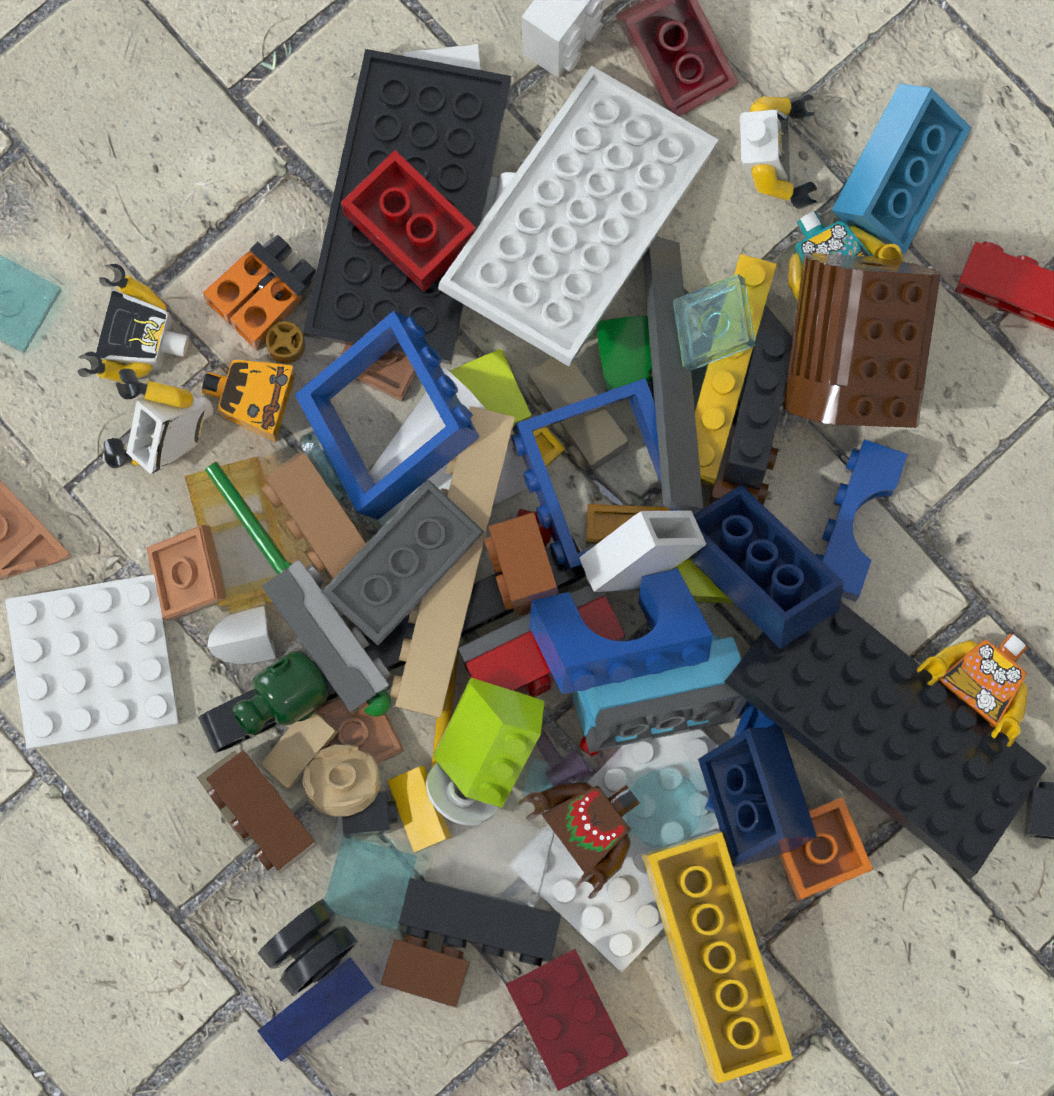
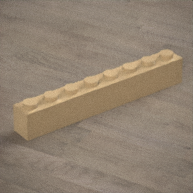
[390,406,515,718]

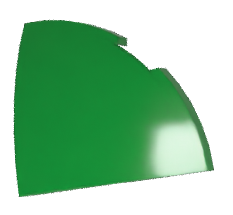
[596,316,652,391]

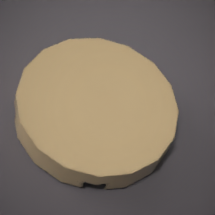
[303,744,380,817]

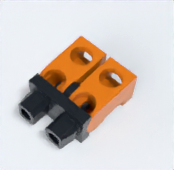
[203,235,316,351]

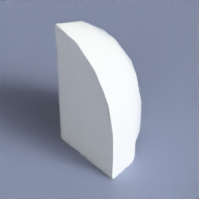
[207,606,276,664]

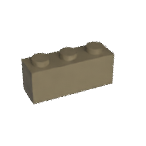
[525,357,629,473]

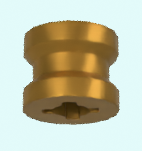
[266,321,305,364]

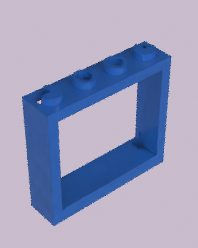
[295,311,480,520]
[510,378,680,572]

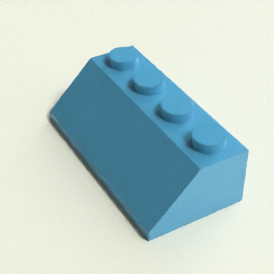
[831,83,972,255]

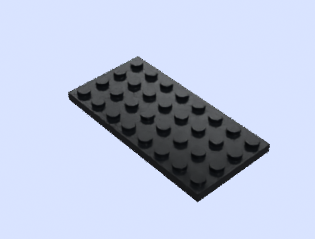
[303,49,511,364]
[724,602,1047,880]

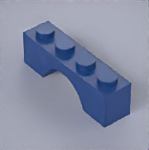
[816,439,908,602]

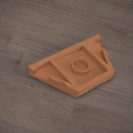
[0,480,72,580]

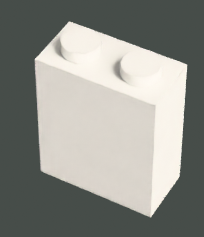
[579,511,706,592]

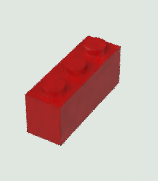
[955,241,1054,330]

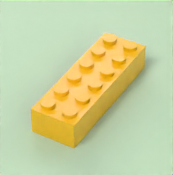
[641,831,793,1084]

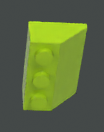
[433,678,545,808]

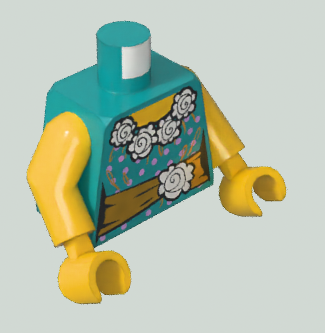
[788,211,905,301]

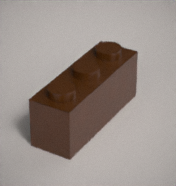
[206,750,318,873]

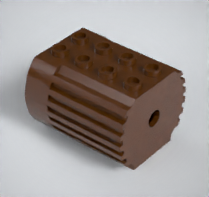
[783,253,941,428]

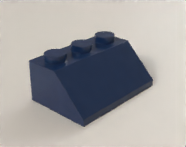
[698,728,817,868]

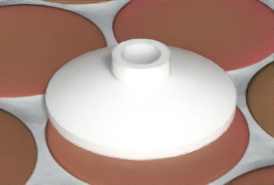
[426,762,498,825]

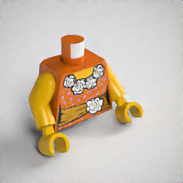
[917,634,1028,747]

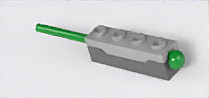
[205,462,391,717]

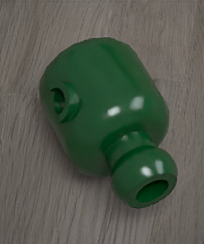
[232,651,329,735]

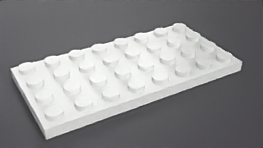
[438,65,719,366]

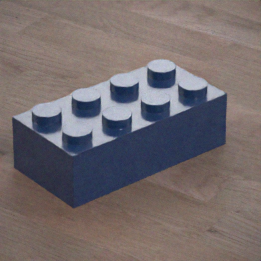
[689,485,844,649]

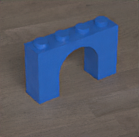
[529,568,713,694]

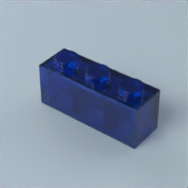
[257,957,377,1062]

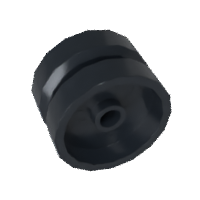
[258,899,359,996]

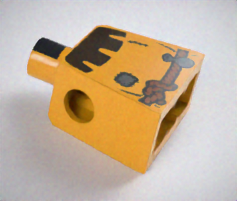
[202,360,296,442]

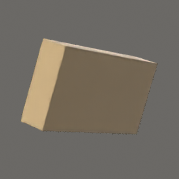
[260,709,339,789]

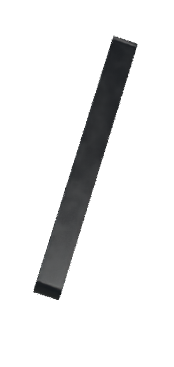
[198,538,586,753]

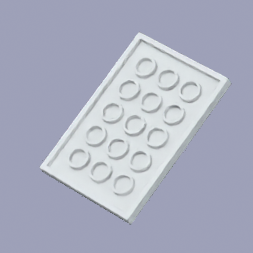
[509,729,720,973]

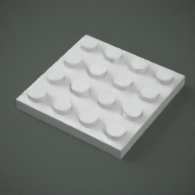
[5,574,180,750]

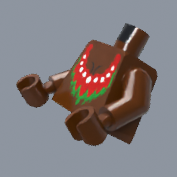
[519,782,640,899]

